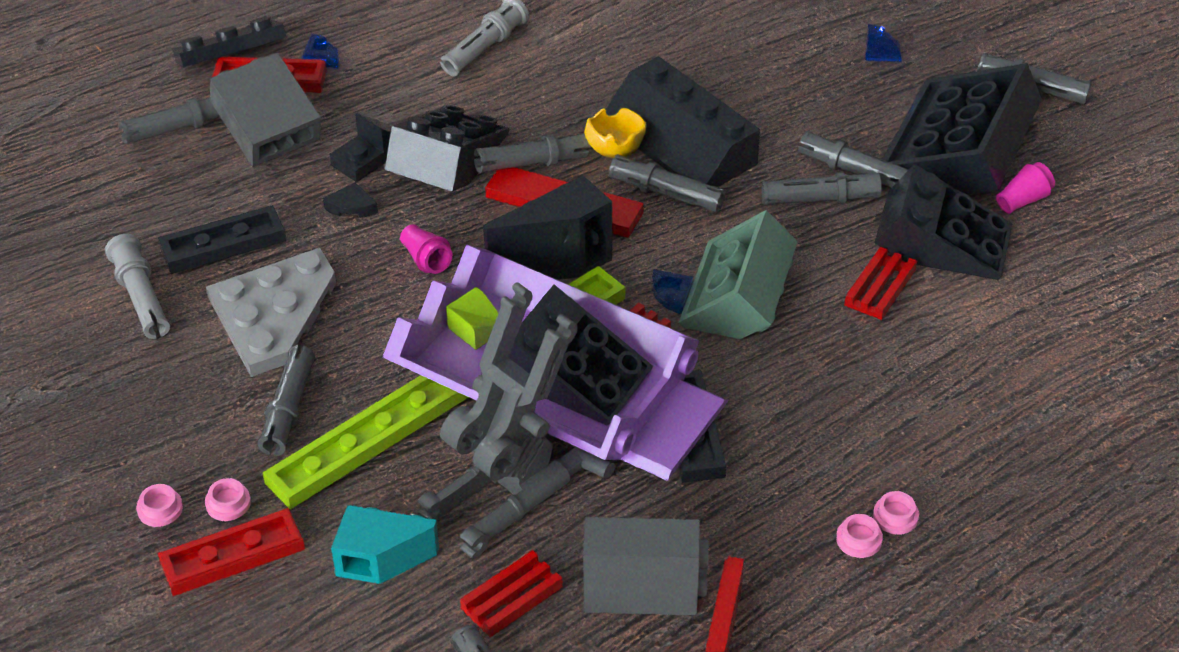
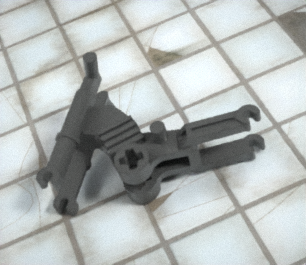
[418,282,615,559]

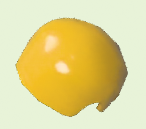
[584,108,646,158]

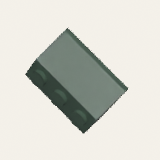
[678,210,798,339]

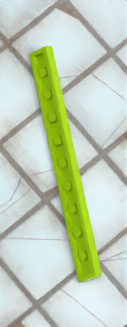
[263,266,626,510]

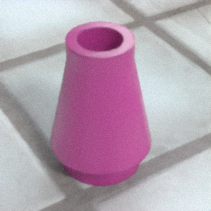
[996,162,1055,214]
[400,224,453,274]

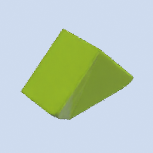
[446,287,498,350]

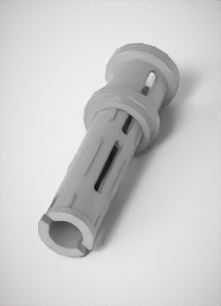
[440,0,529,76]
[105,234,170,339]

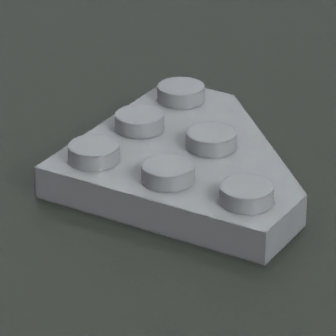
[206,248,336,377]

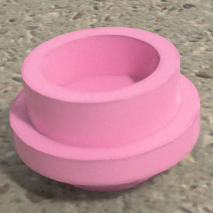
[205,478,251,521]
[136,484,183,527]
[873,491,919,535]
[836,514,883,558]

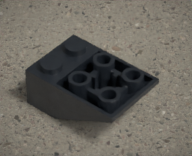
[385,105,510,192]
[874,164,1012,280]
[483,175,612,280]
[509,284,654,426]

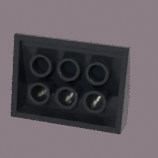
[882,63,1042,194]

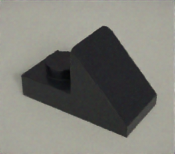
[329,113,392,182]

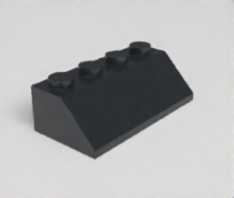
[606,56,760,187]

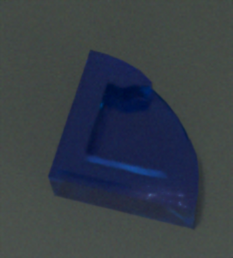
[865,24,902,62]
[302,34,340,69]
[652,269,693,314]

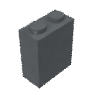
[210,52,321,167]
[583,517,709,616]

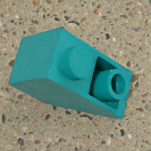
[331,505,439,584]

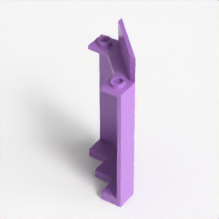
[383,245,729,481]

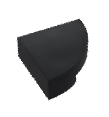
[323,182,378,218]

